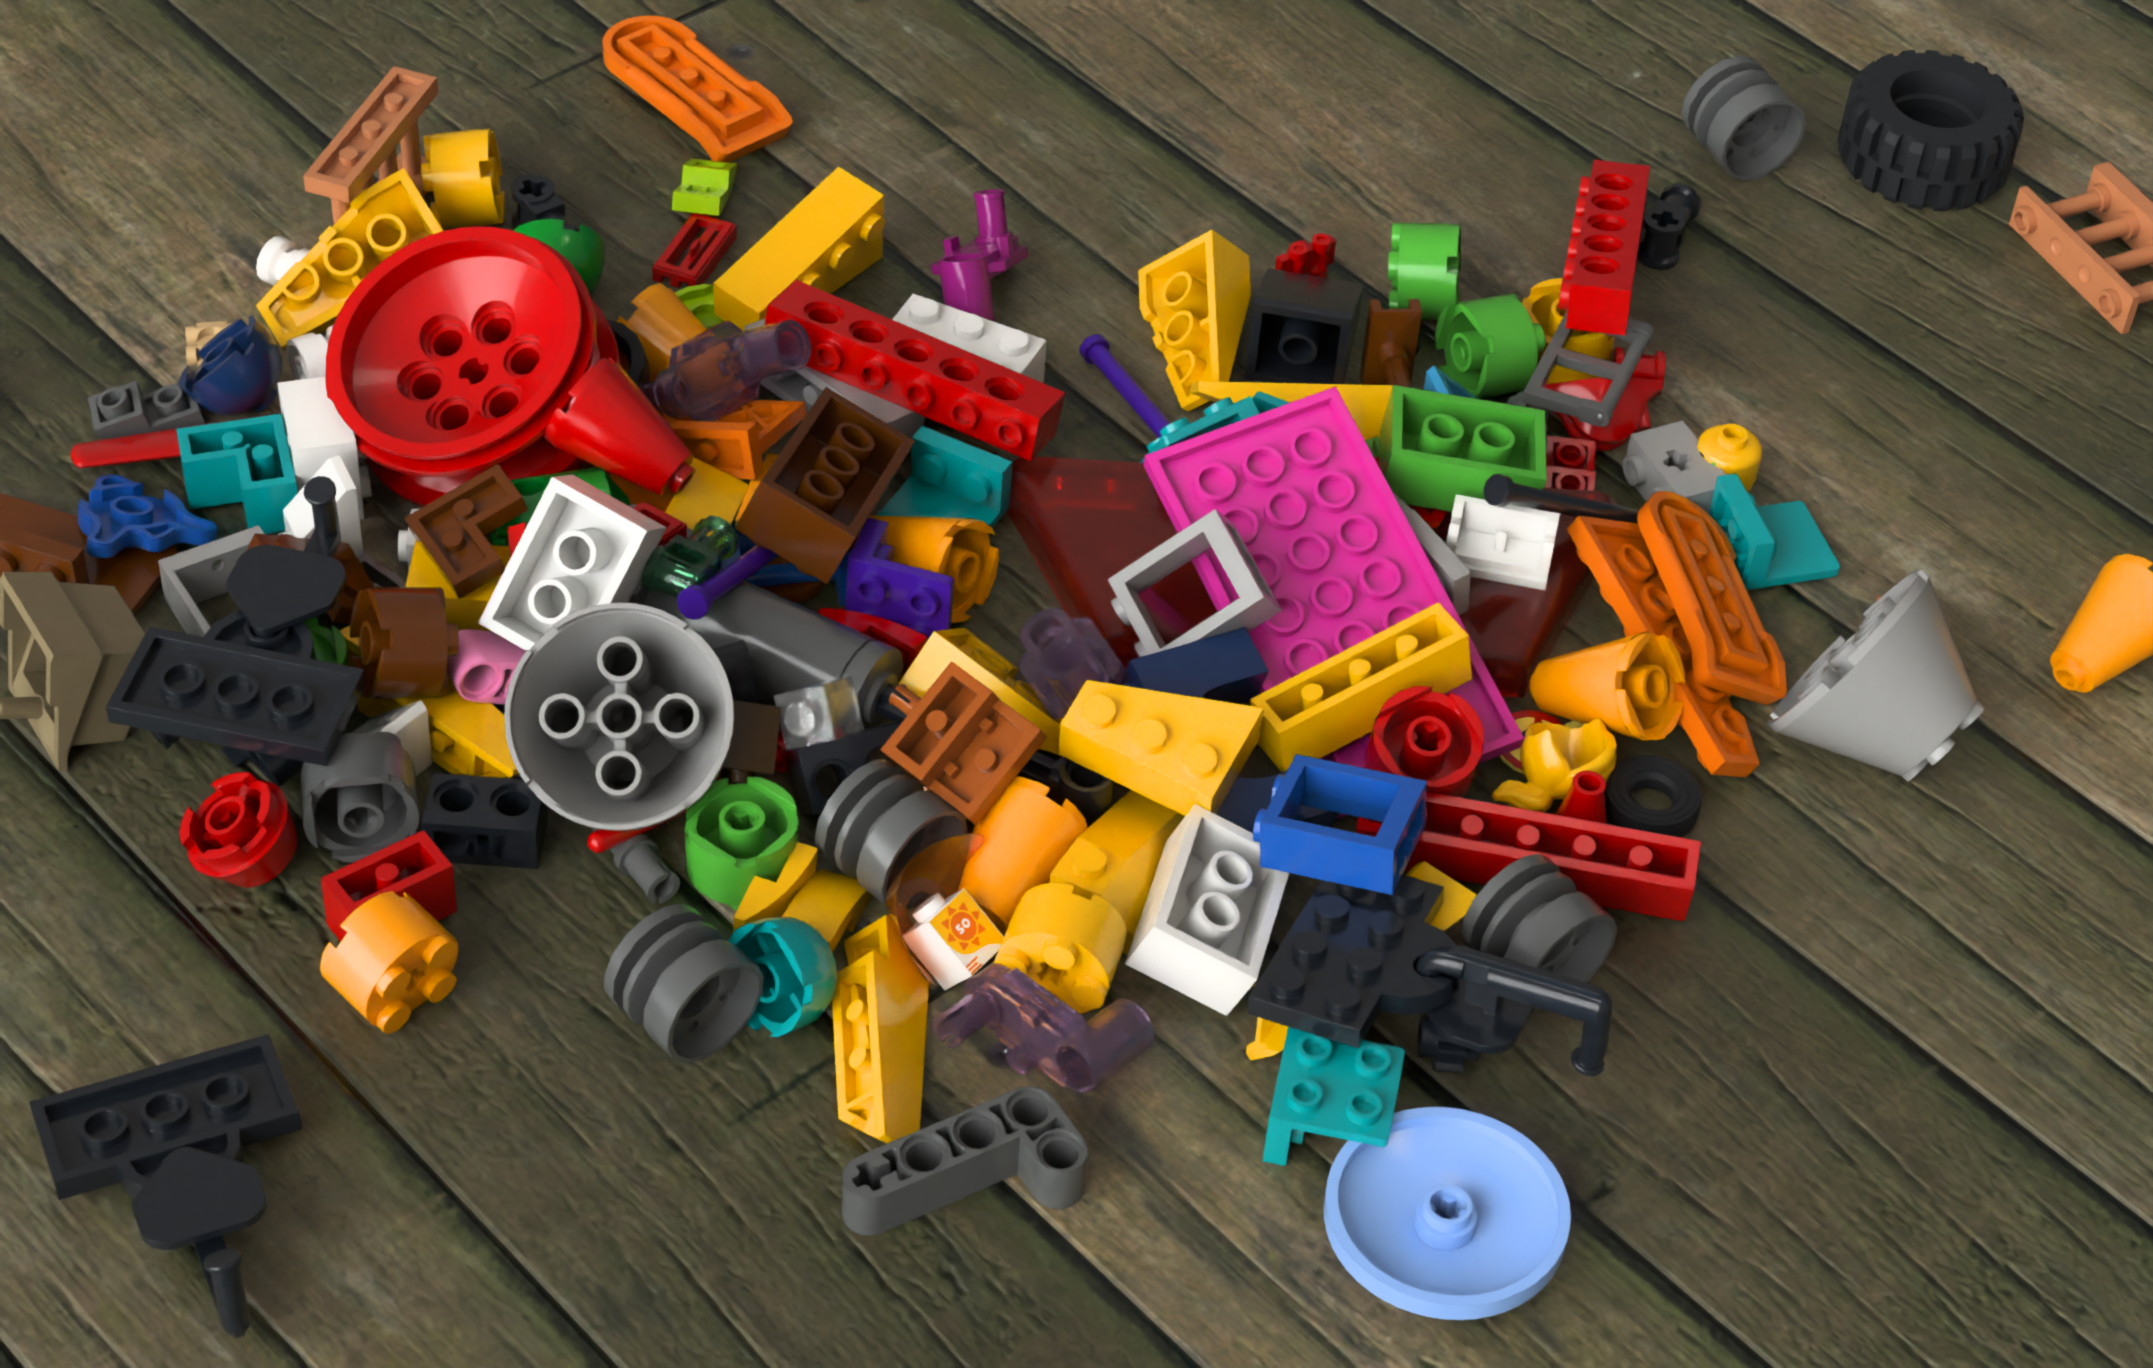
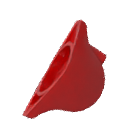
[1543,377,1663,452]

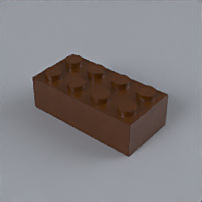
[734,387,915,584]

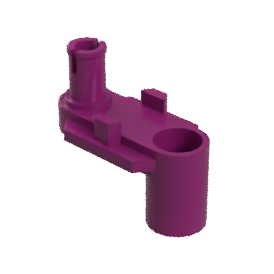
[931,189,1029,322]

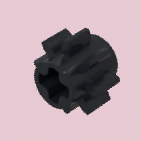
[1417,1013,1480,1073]

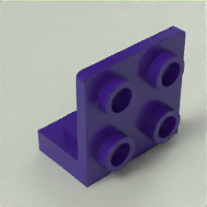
[845,517,954,641]

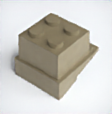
[0,572,145,771]

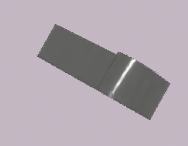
[842,1086,1088,1236]

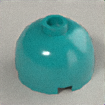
[728,916,838,1037]

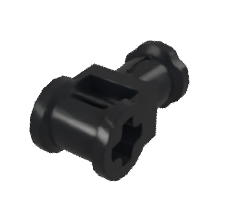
[511,174,579,232]
[1637,183,1701,270]

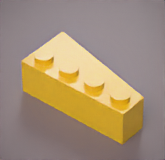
[713,166,885,333]

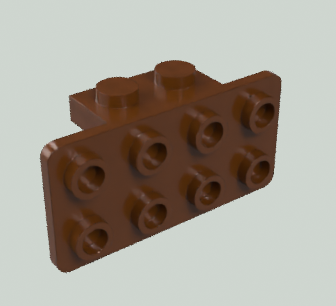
[0,493,178,616]

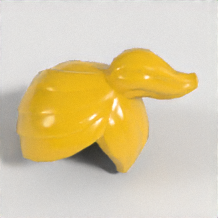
[1491,718,1617,813]

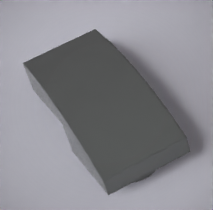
[88,381,206,438]

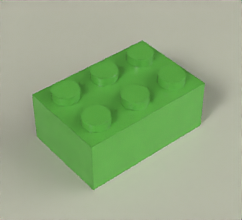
[1379,385,1546,512]

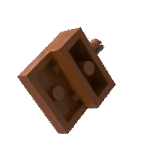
[880,661,1047,826]

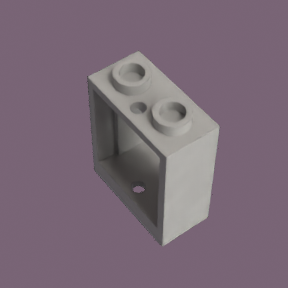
[1108,509,1282,657]
[158,525,264,637]

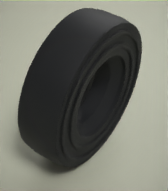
[1604,755,1702,838]

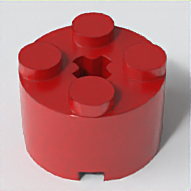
[1364,686,1484,798]

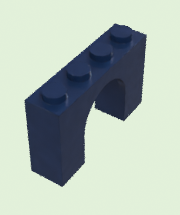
[1119,627,1339,833]

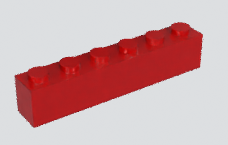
[1355,792,1701,922]

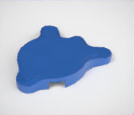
[77,475,218,558]

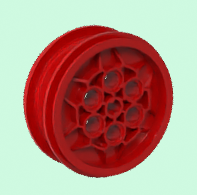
[325,226,620,507]

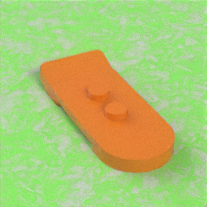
[602,15,793,163]
[1637,491,1787,705]

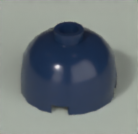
[179,316,283,415]

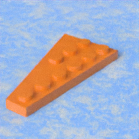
[1566,516,1760,777]

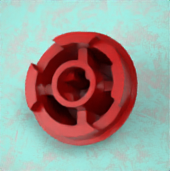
[180,772,298,888]

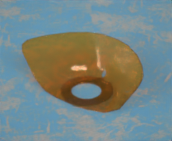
[885,833,985,986]

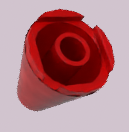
[544,357,696,497]

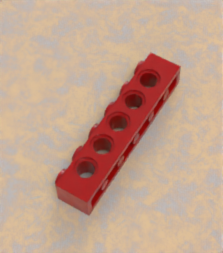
[1558,160,1650,336]
[760,280,1066,461]

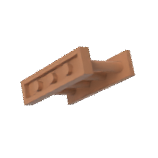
[303,66,439,224]
[2009,161,2153,335]

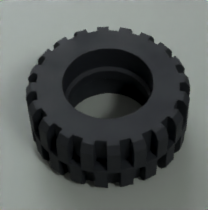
[1838,50,2024,211]

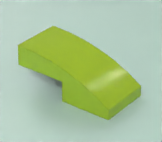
[672,158,737,216]

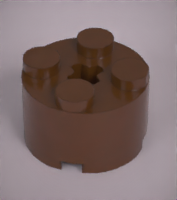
[350,587,459,699]

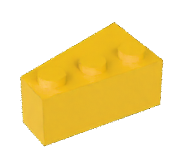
[1059,680,1264,816]

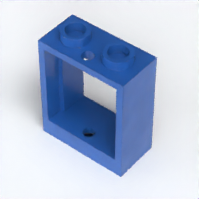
[1253,754,1427,895]

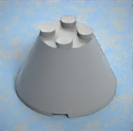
[1766,569,1985,782]
[504,602,735,831]

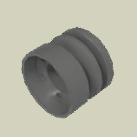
[1681,56,1806,181]
[814,759,967,911]
[1461,854,1617,1009]
[604,903,764,1063]

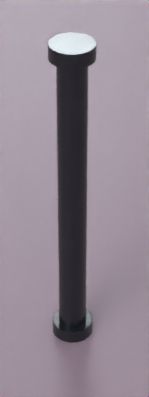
[1484,474,1639,523]

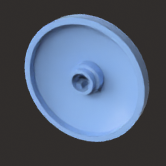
[1323,1107,1571,1320]

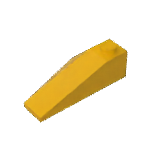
[898,628,1066,756]
[1050,790,1184,955]

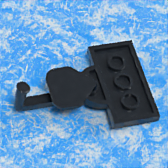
[106,476,366,766]
[1248,875,1612,1076]
[29,1034,302,1339]

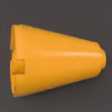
[616,283,746,399]
[850,515,999,623]
[2050,554,2153,693]
[1529,632,1685,741]
[958,776,1088,934]

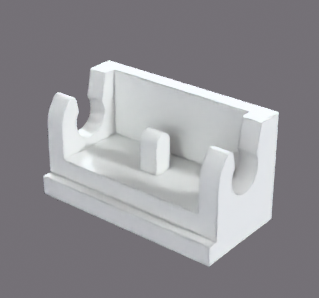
[1446,494,1560,591]

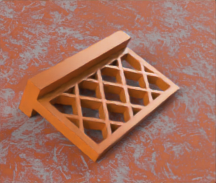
[577,396,807,480]

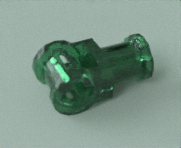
[641,515,739,598]

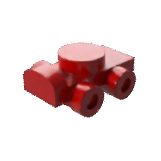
[1275,233,1336,278]

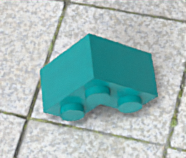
[176,414,298,534]

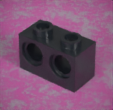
[784,723,901,819]
[421,773,548,869]

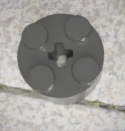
[301,732,419,863]

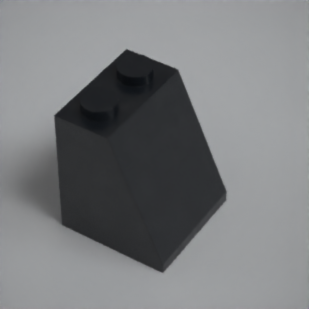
[1245,268,1364,384]

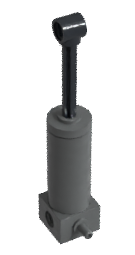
[628,503,1114,827]

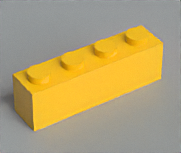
[1250,602,1472,773]

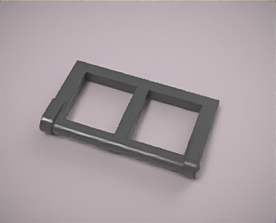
[1522,310,1654,427]

